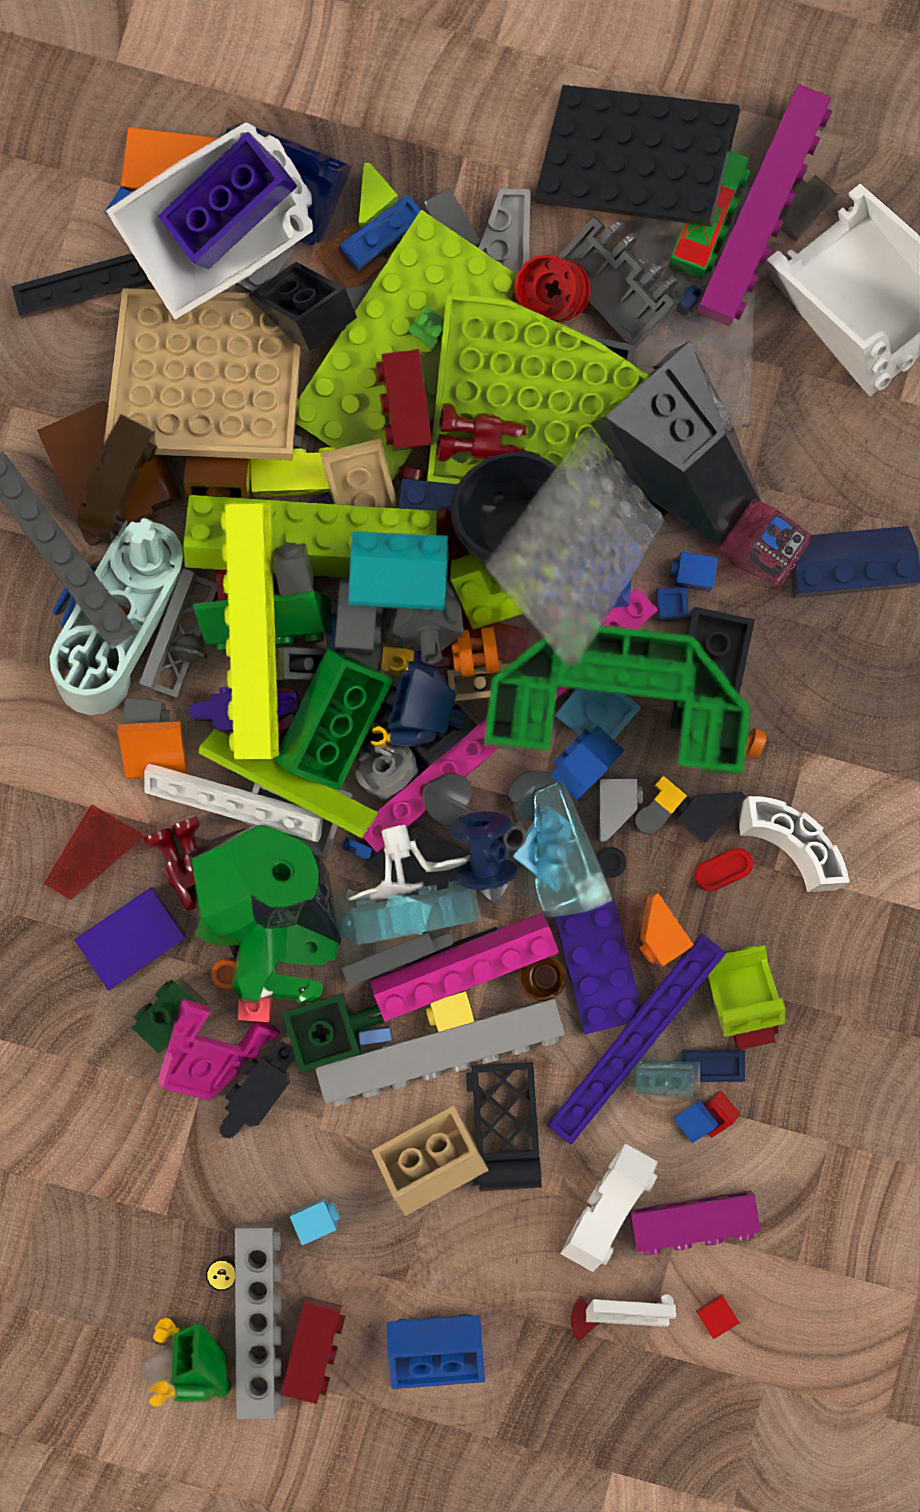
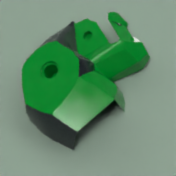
[184,825,341,1004]

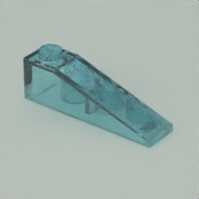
[534,781,612,918]

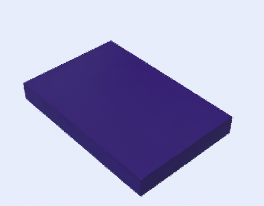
[74,887,186,991]

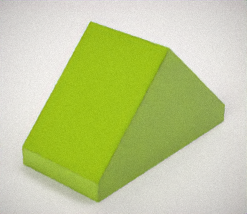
[359,162,398,229]

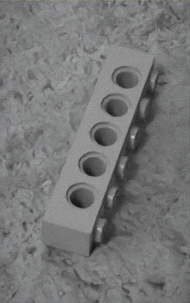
[235,1223,282,1419]

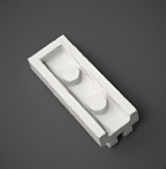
[586,1294,676,1327]

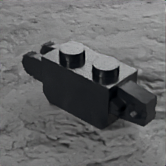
[219,1041,295,1139]

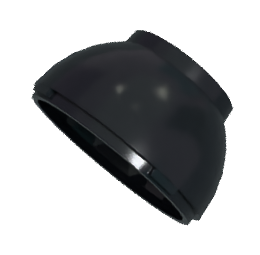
[451,450,577,572]

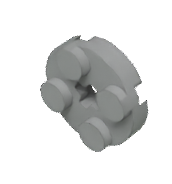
[355,742,418,800]

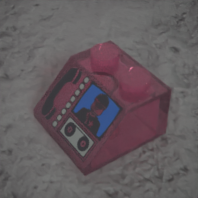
[719,499,814,588]

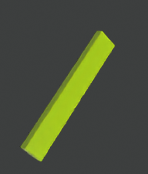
[198,729,378,838]

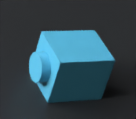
[290,1197,341,1245]

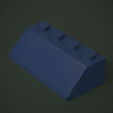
[787,526,920,598]

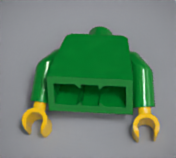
[149,1318,231,1407]

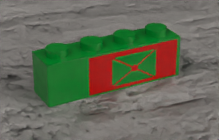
[668,151,751,279]

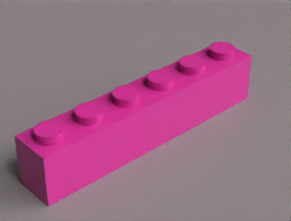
[370,913,559,1021]

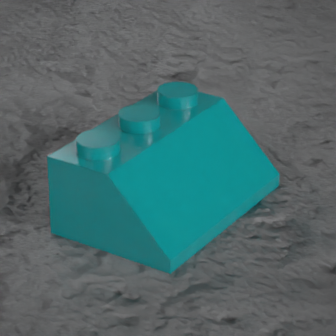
[349,531,448,610]

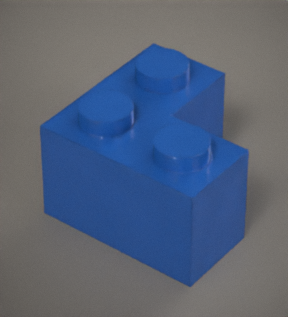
[550,725,625,800]

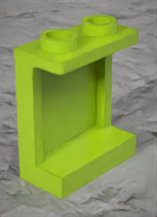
[707,945,785,1037]

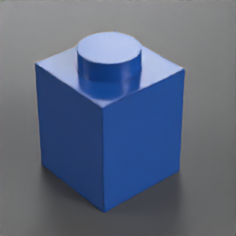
[670,552,718,592]

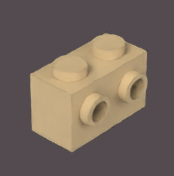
[447,660,509,704]

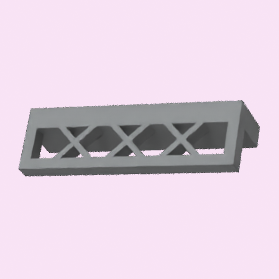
[139,568,218,698]

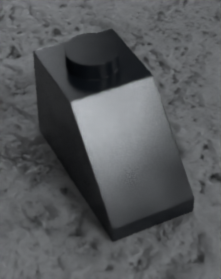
[675,792,746,843]

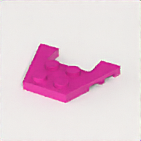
[158,999,281,1101]

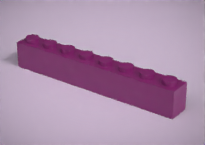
[696,83,832,327]

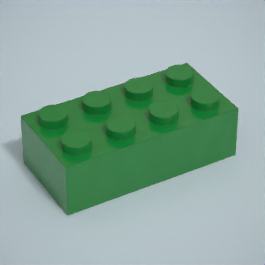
[274,648,393,790]

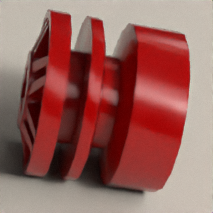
[514,254,591,323]

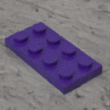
[554,899,641,1034]

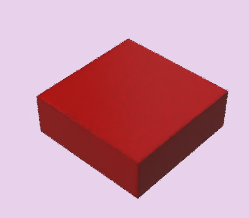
[696,1294,739,1340]

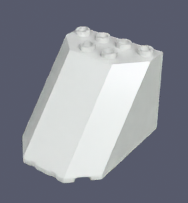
[106,122,313,319]

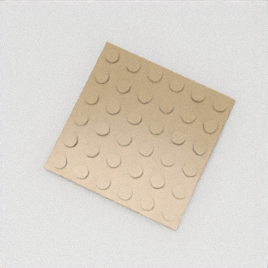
[104,288,301,460]

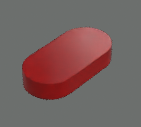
[694,848,753,891]

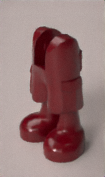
[436,403,527,462]
[143,816,199,911]

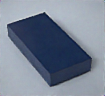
[682,1050,745,1082]

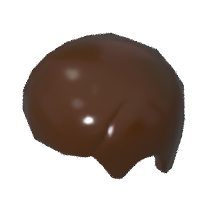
[518,956,567,1001]

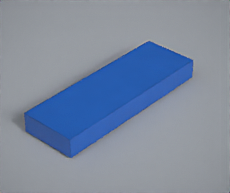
[338,195,421,272]

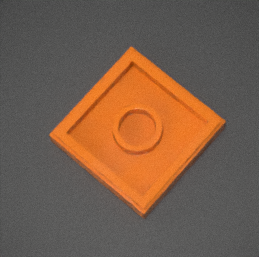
[117,721,188,778]

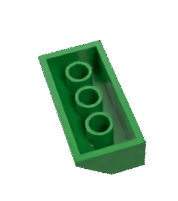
[194,591,333,652]

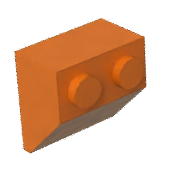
[639,892,694,966]

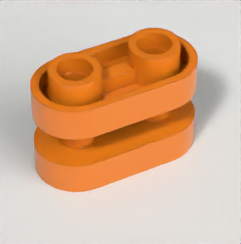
[452,627,499,677]

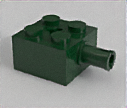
[132,978,209,1054]
[282,992,384,1073]

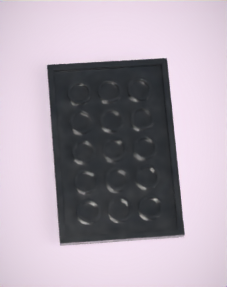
[534,85,740,227]

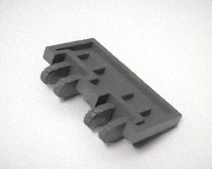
[558,217,678,349]

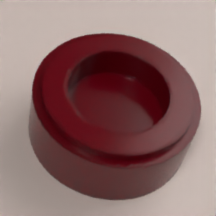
[398,466,428,481]

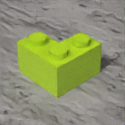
[451,554,531,629]

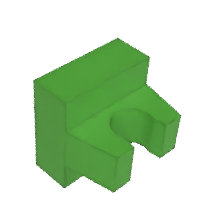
[407,305,444,350]

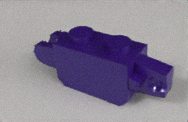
[188,687,300,732]

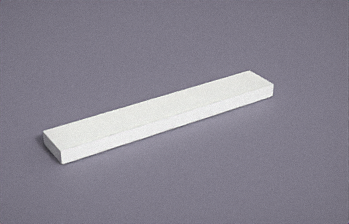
[144,764,323,842]

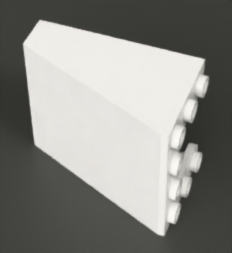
[767,184,920,396]

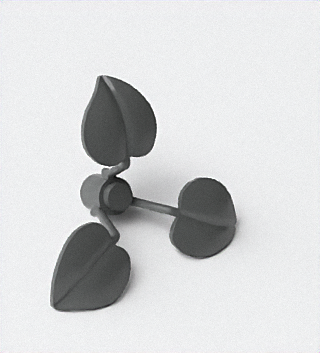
[423,770,561,903]

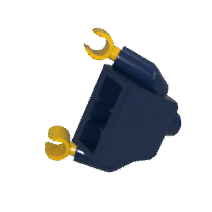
[371,654,466,748]

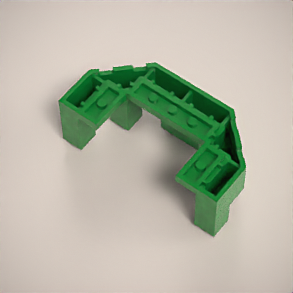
[484,621,751,776]

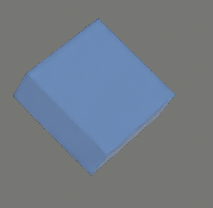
[359,1026,392,1045]

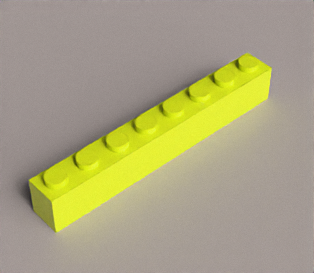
[221,503,279,759]

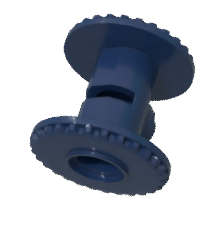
[449,811,518,890]

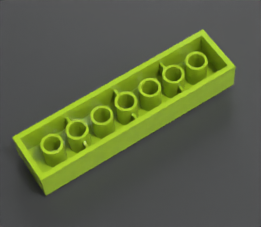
[183,495,437,578]

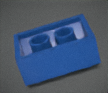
[387,1314,485,1389]

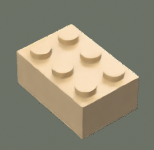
[372,1105,488,1216]

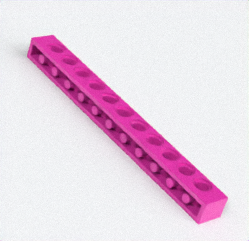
[363,587,658,853]

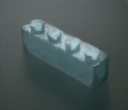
[351,880,482,945]

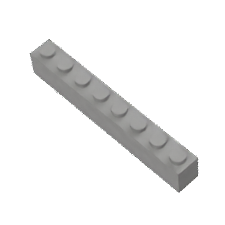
[315,999,565,1107]

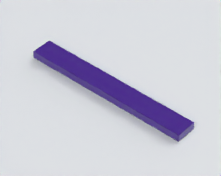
[547,932,726,1145]

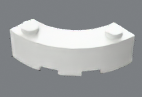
[737,796,850,892]
[560,1144,658,1272]

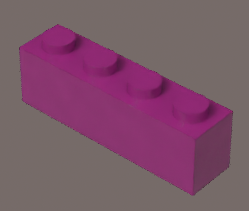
[629,1190,761,1255]

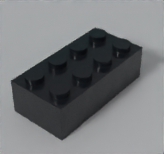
[666,607,755,733]

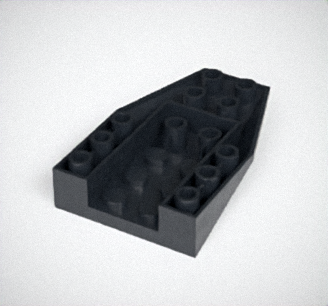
[590,341,765,549]

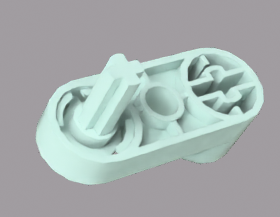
[50,518,185,715]

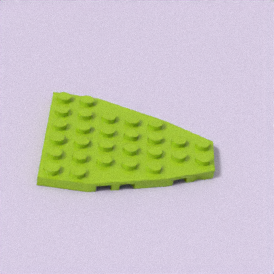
[427,293,649,484]

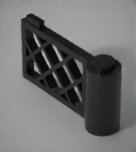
[466,1062,542,1192]

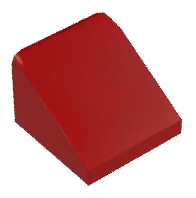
[703,1091,739,1138]

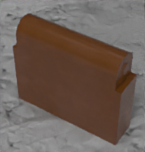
[37,401,181,546]

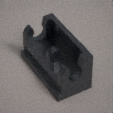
[409,704,477,769]

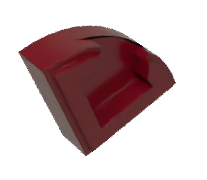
[571,1296,600,1342]

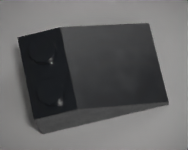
[249,262,357,352]

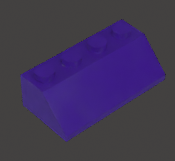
[158,131,298,269]

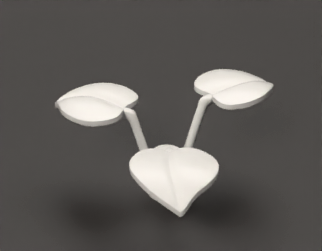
[346,825,471,901]

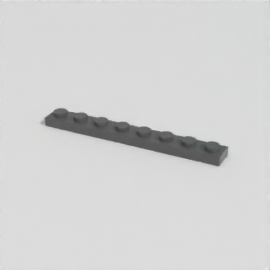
[0,452,137,650]

